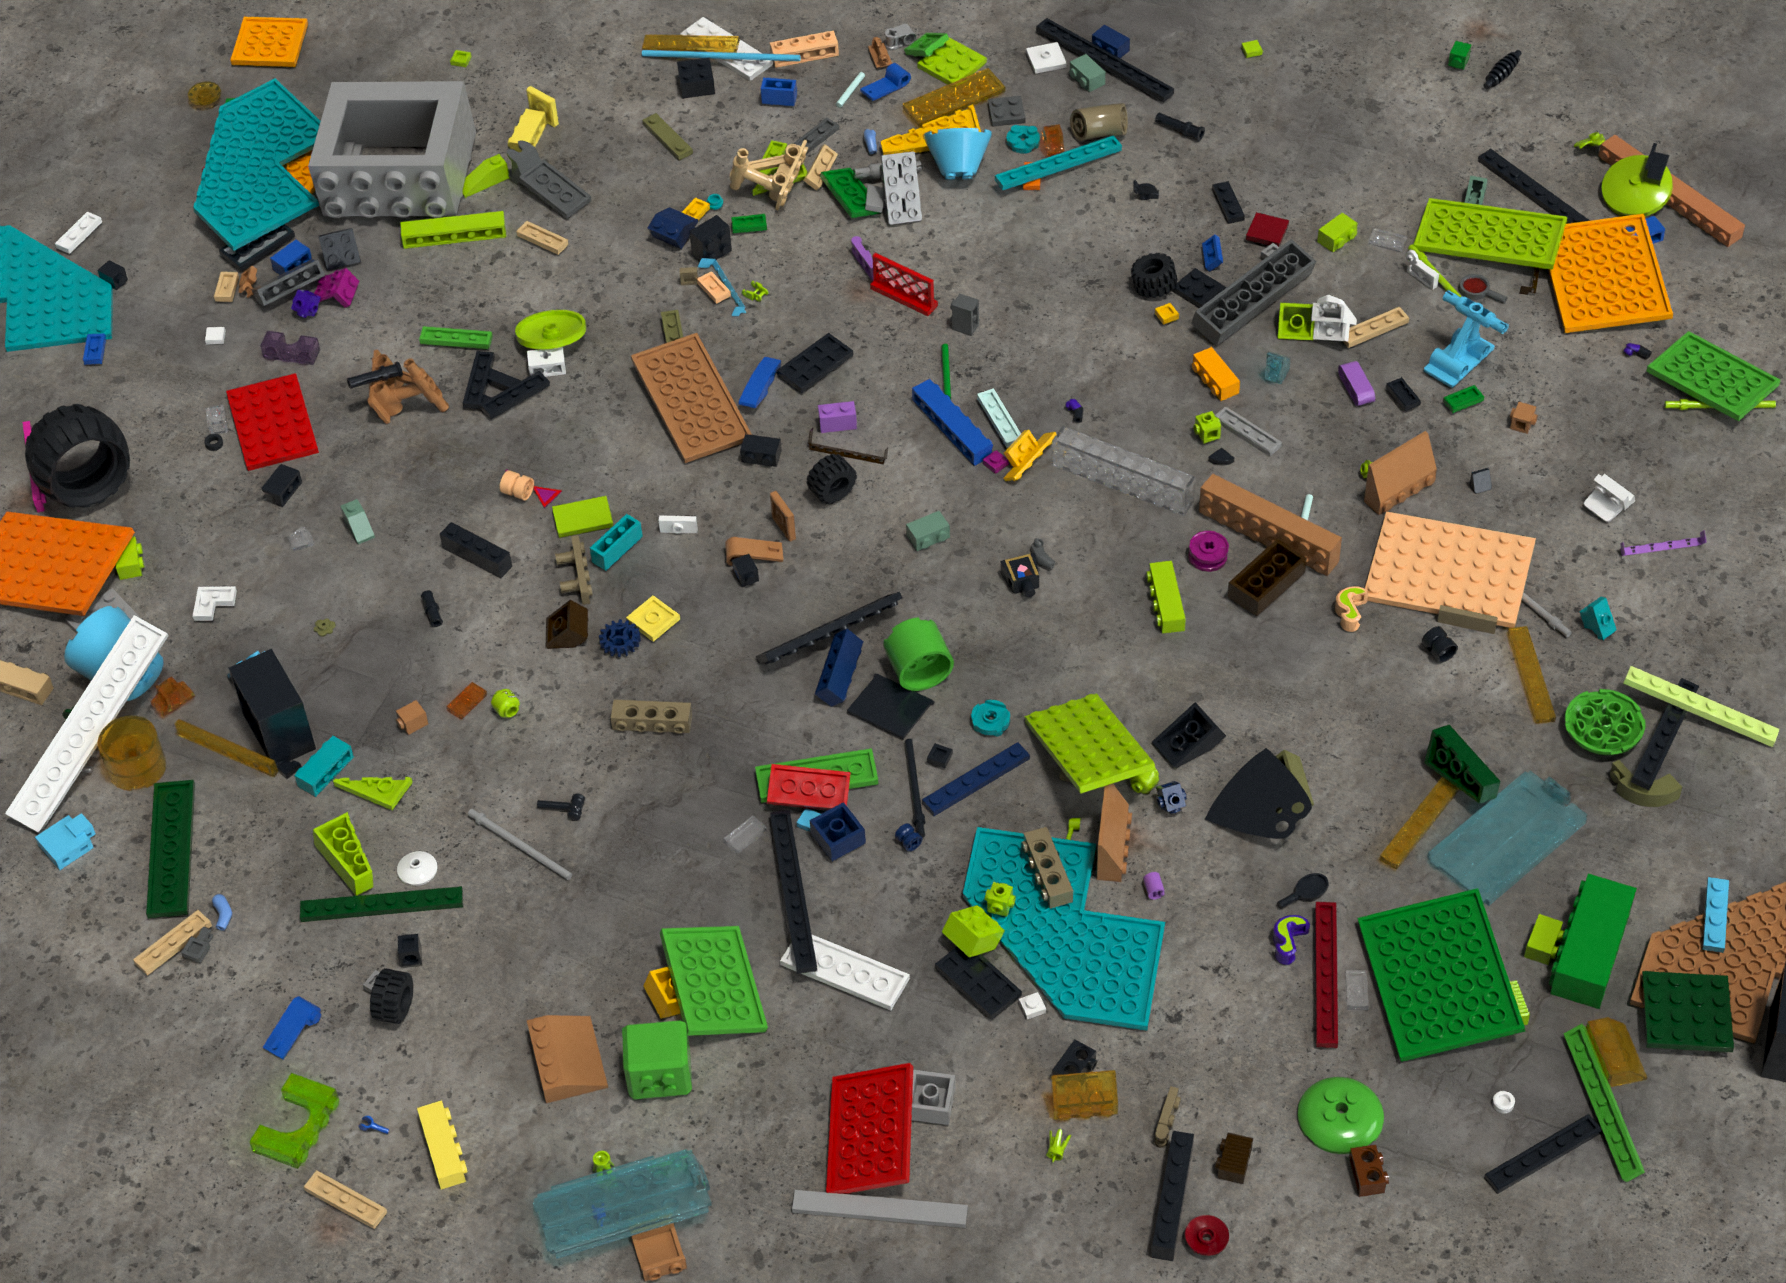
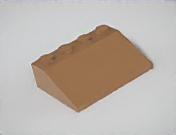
[1364,431,1437,515]
[1097,783,1132,882]
[527,1015,608,1103]

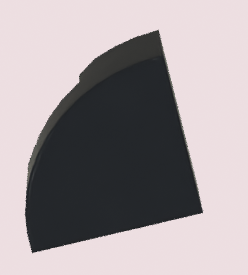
[1208,448,1235,465]
[273,760,302,779]

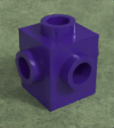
[291,289,321,318]

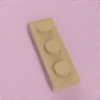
[803,144,838,191]
[516,221,569,255]

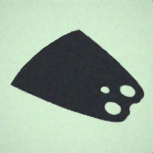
[1205,748,1312,839]

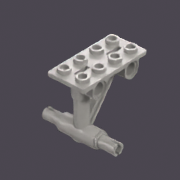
[853,152,922,224]

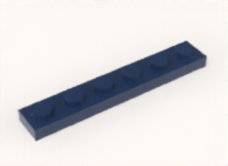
[922,742,1030,816]

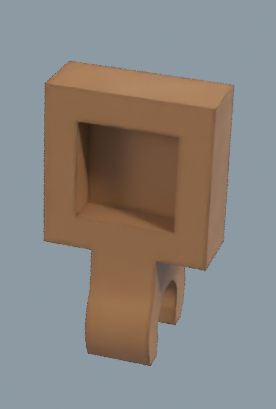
[239,266,257,298]

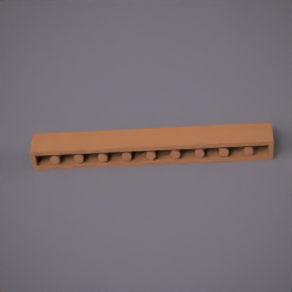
[1598,135,1745,247]

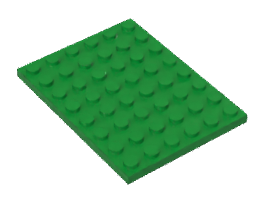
[1357,888,1525,1062]

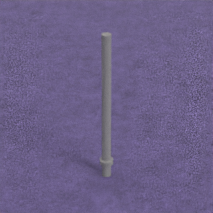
[468,809,572,880]

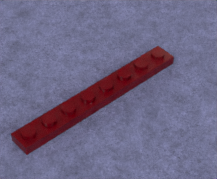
[1315,902,1338,1048]

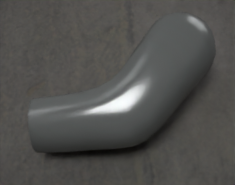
[1031,538,1055,570]

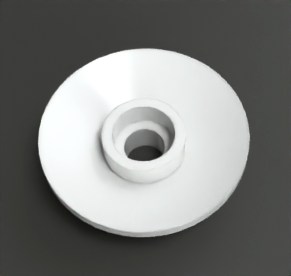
[397,851,437,886]

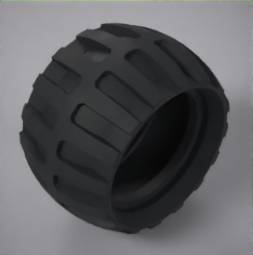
[25,404,130,508]

